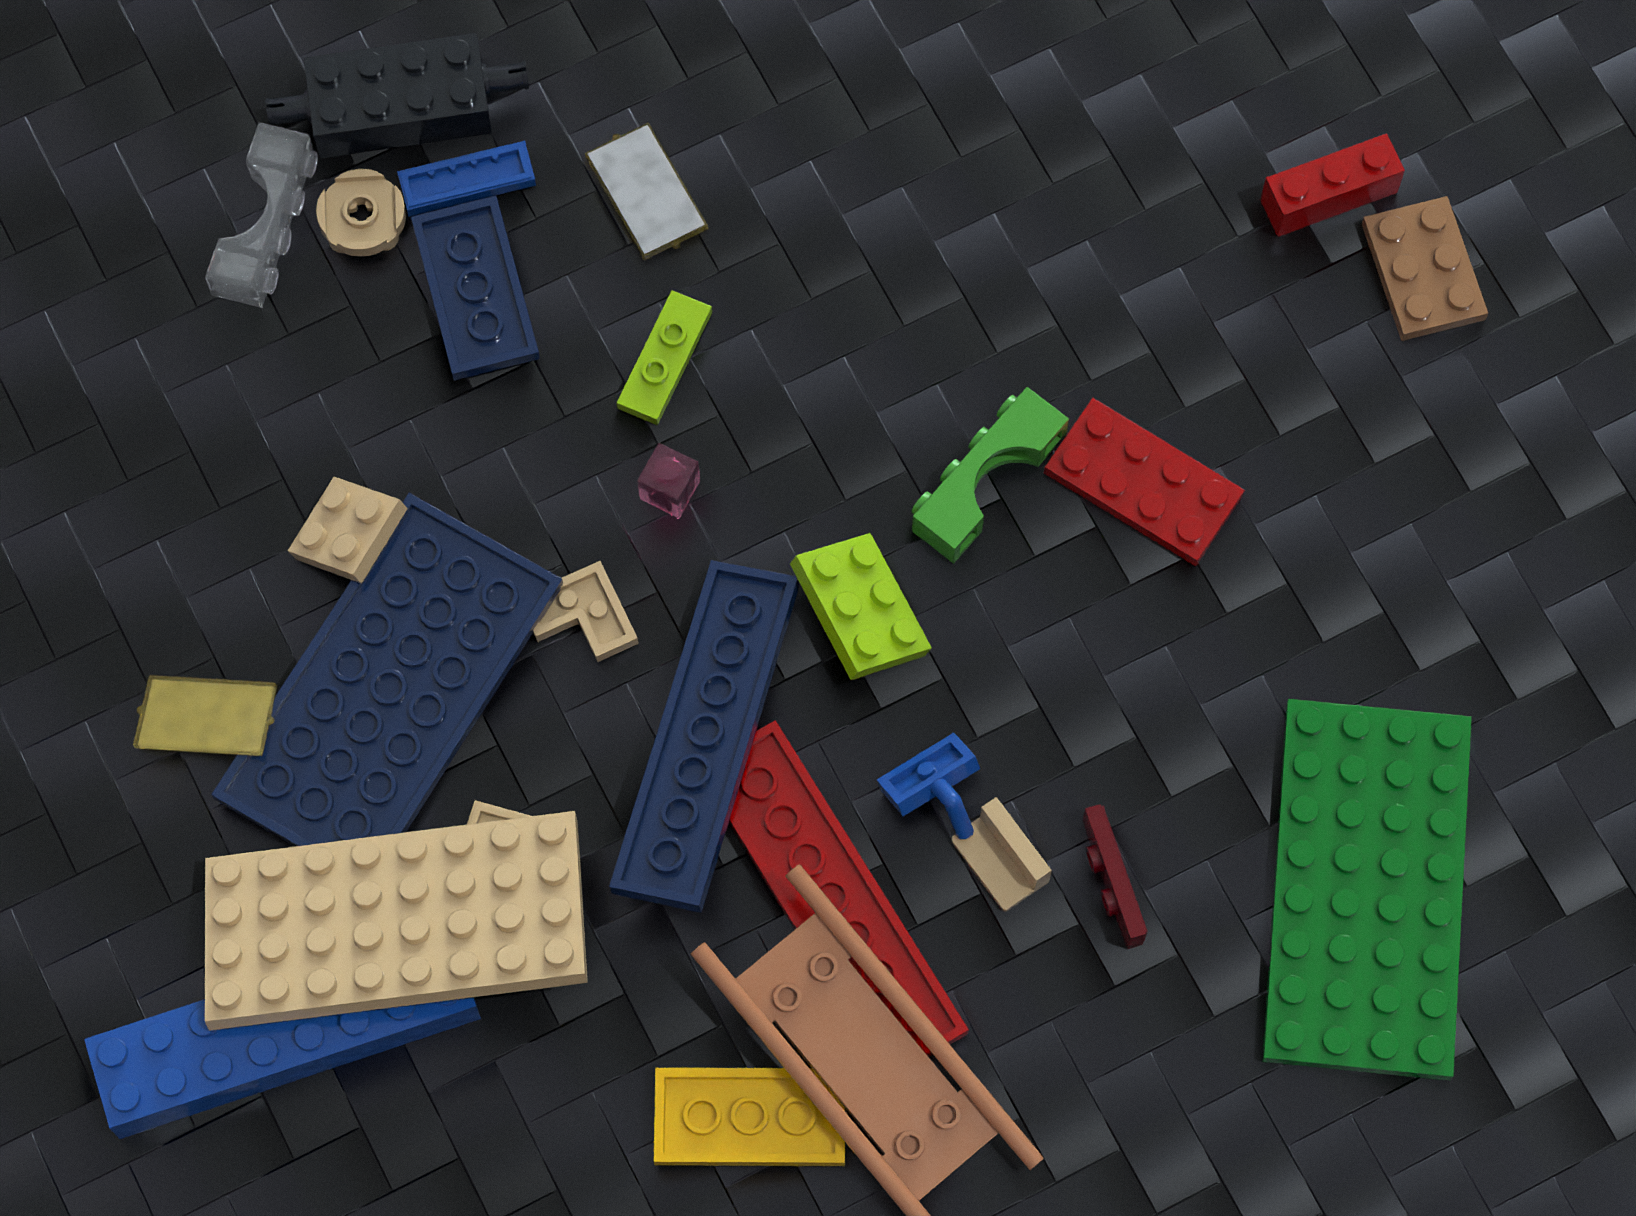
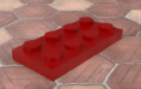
[1044,398,1245,566]

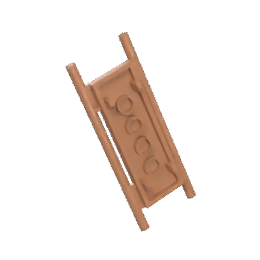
[691,864,1044,1216]

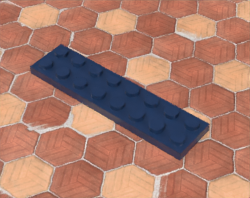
[609,560,800,913]

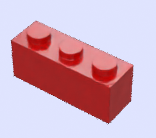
[1260,133,1405,237]

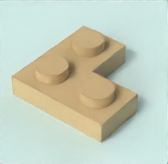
[533,561,639,662]

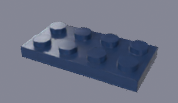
[411,196,540,381]

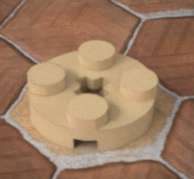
[316,169,406,256]

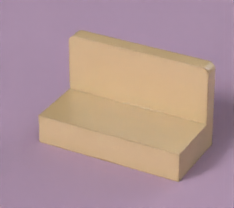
[952,797,1052,912]

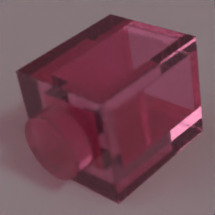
[637,443,700,518]

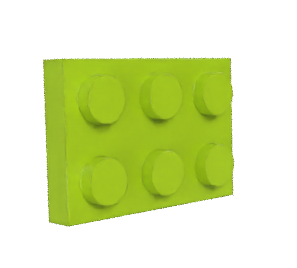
[790,533,932,680]

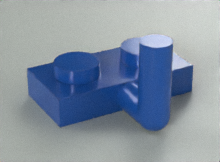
[877,733,980,839]

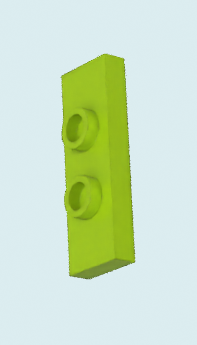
[617,290,712,425]

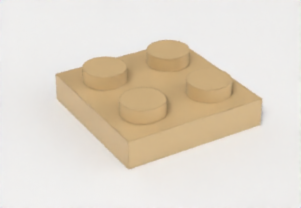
[288,477,408,584]

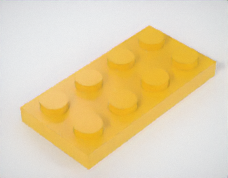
[654,1068,845,1166]

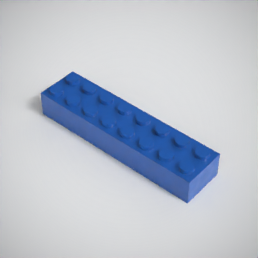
[84,997,481,1139]

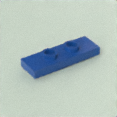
[397,141,536,216]

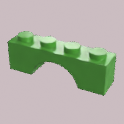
[911,387,1069,564]

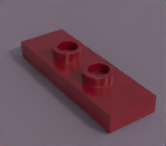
[1082,804,1148,950]

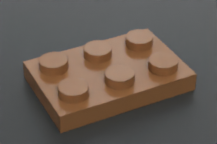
[1362,196,1488,341]

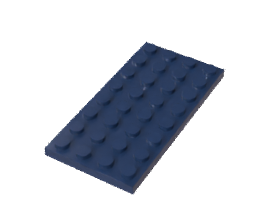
[211,493,563,847]

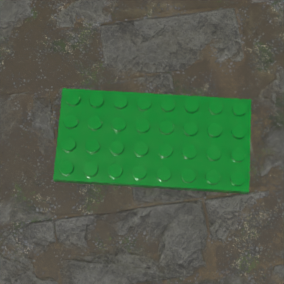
[1262,699,1472,1081]

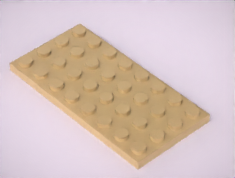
[205,811,588,1031]

